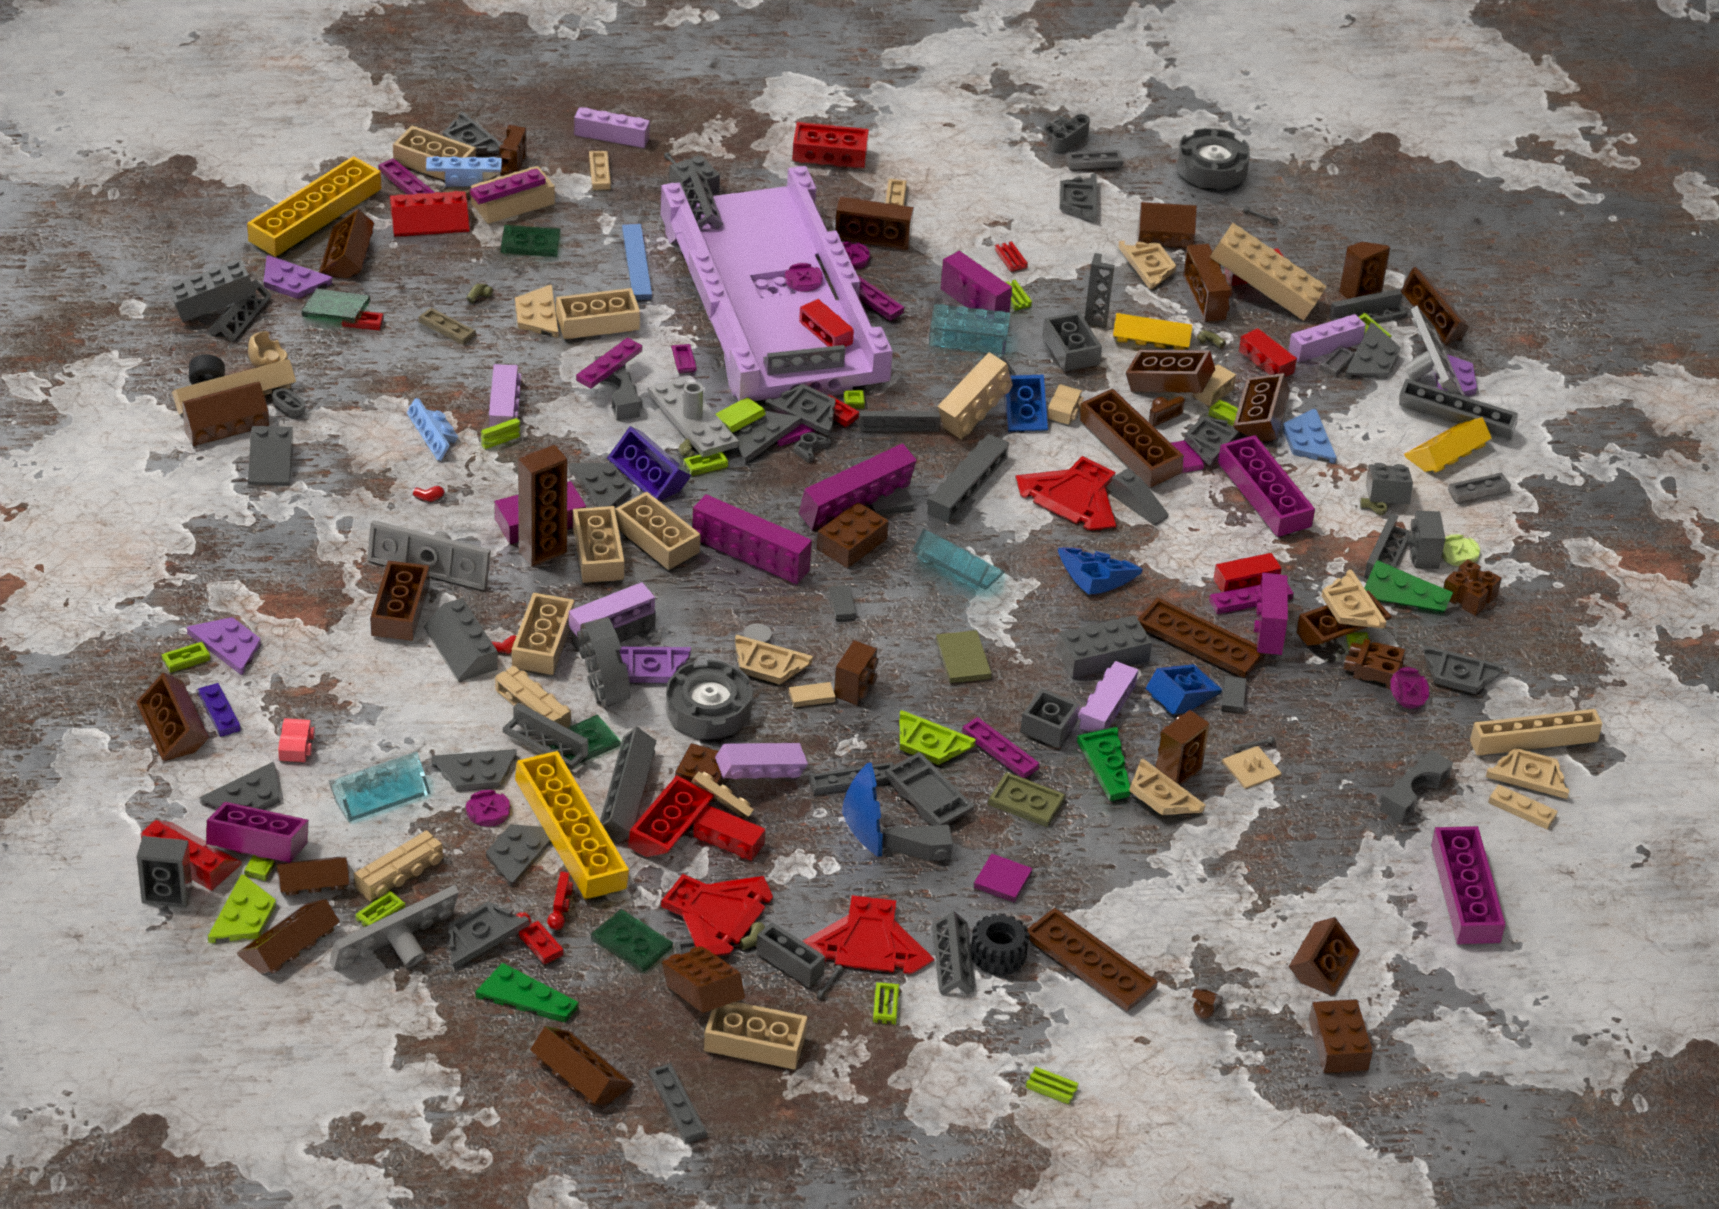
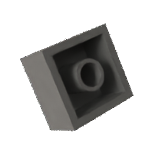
[669,155,720,199]
[1366,463,1413,504]
[1407,511,1446,569]
[1020,688,1080,748]

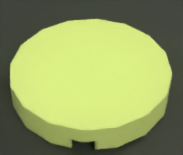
[1441,534,1480,566]

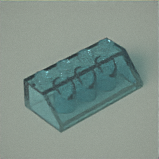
[912,529,1005,590]
[329,752,431,822]

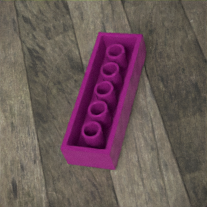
[1218,435,1315,537]
[798,443,917,530]
[692,494,812,584]
[1431,826,1505,944]

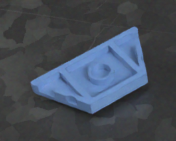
[1282,409,1337,464]

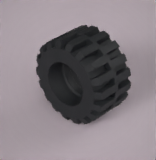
[971,914,1030,974]

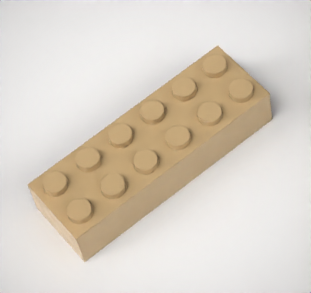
[1210,223,1327,321]

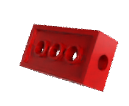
[792,122,869,168]

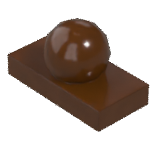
[1148,396,1185,427]
[1192,989,1224,1019]

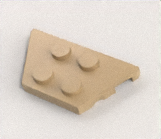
[1118,241,1176,289]
[515,285,558,338]
[1321,569,1386,629]
[735,635,813,684]
[1486,748,1569,799]
[1129,759,1206,815]

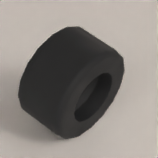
[189,354,225,385]

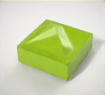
[1346,632,1369,649]
[244,855,275,881]

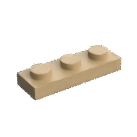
[691,772,754,819]
[1488,784,1558,830]

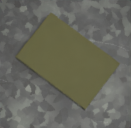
[936,630,992,683]
[988,772,1066,828]

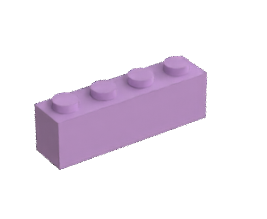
[574,107,650,148]
[1288,314,1366,363]
[489,364,521,428]
[569,582,655,637]
[1078,661,1138,733]
[715,743,808,779]

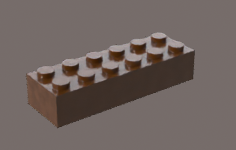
[1080,388,1184,488]
[518,445,568,567]

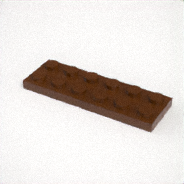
[1138,597,1265,678]
[1028,907,1158,1012]

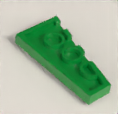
[1364,560,1453,612]
[1077,727,1130,801]
[475,963,579,1023]

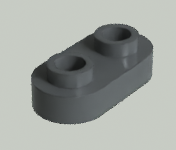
[272,388,306,417]

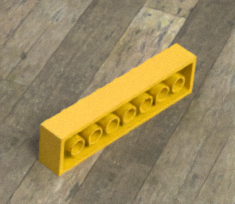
[247,156,382,257]
[515,751,629,899]

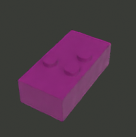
[940,250,1012,326]
[494,481,586,545]
[1253,573,1288,655]
[206,802,309,862]

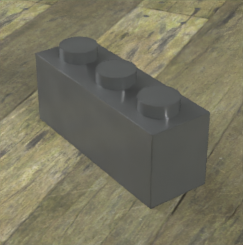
[756,922,825,988]

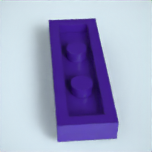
[198,683,241,737]

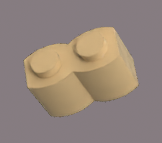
[1047,384,1084,425]

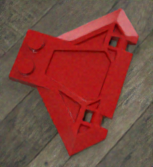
[1015,456,1116,531]
[661,874,773,956]
[802,895,935,975]

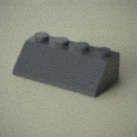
[424,598,498,682]

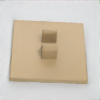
[1222,746,1282,789]

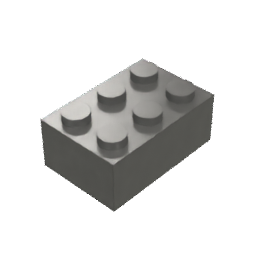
[1042,312,1102,372]
[137,836,193,908]

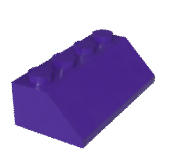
[607,426,692,501]

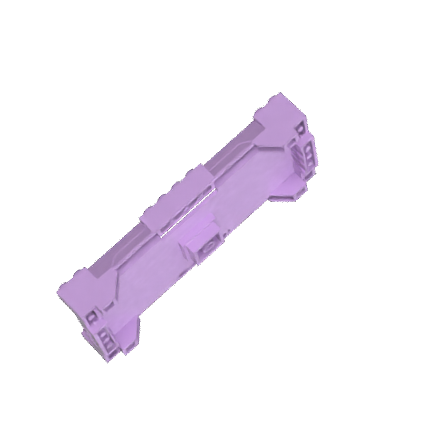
[661,166,893,401]

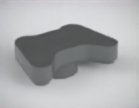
[794,432,831,463]

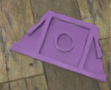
[264,255,333,299]
[1434,354,1477,396]
[187,617,261,675]
[619,647,691,683]

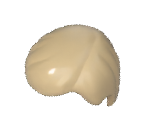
[248,331,288,368]

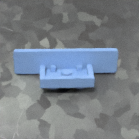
[426,156,501,187]
[407,398,458,461]

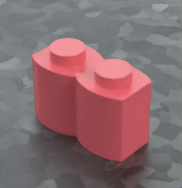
[278,718,315,762]

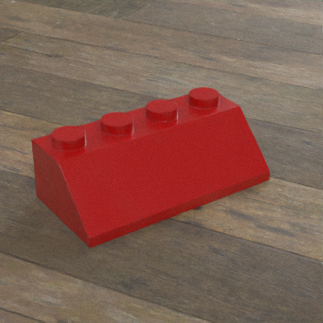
[390,191,469,237]
[628,775,714,857]
[141,820,242,891]

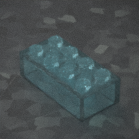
[929,304,1010,355]

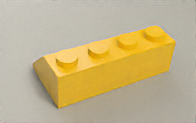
[1113,313,1193,350]
[1404,417,1492,473]

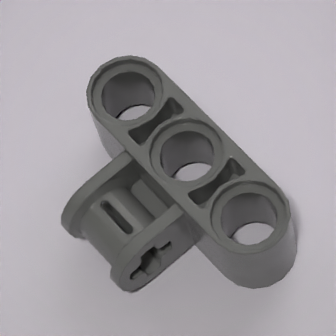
[1044,114,1090,154]

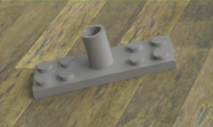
[1404,306,1465,396]
[648,377,738,457]
[367,520,491,590]
[329,885,459,970]

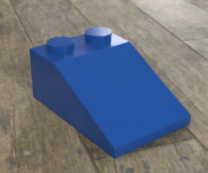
[1004,374,1048,432]
[1145,664,1222,714]

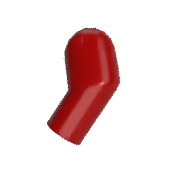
[413,486,445,502]
[491,635,517,654]

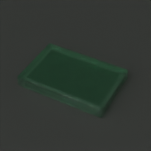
[500,225,561,257]
[301,289,371,324]
[546,714,621,769]
[591,909,673,973]

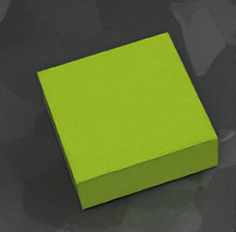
[843,390,865,409]

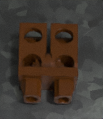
[499,124,527,177]
[1343,639,1406,689]

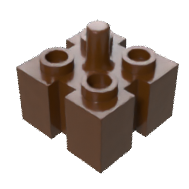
[1443,559,1502,616]

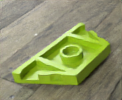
[899,710,976,765]
[207,874,276,943]

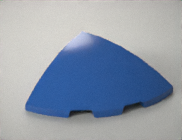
[1058,547,1143,595]
[842,762,882,857]

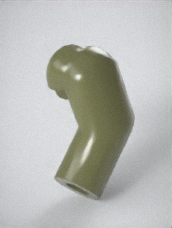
[466,284,493,303]
[1197,330,1226,349]
[678,438,695,458]
[1360,498,1388,515]
[739,922,766,950]

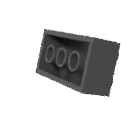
[168,258,256,322]
[1056,615,1152,679]

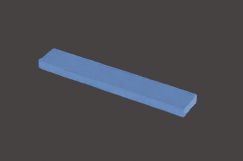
[622,224,652,300]

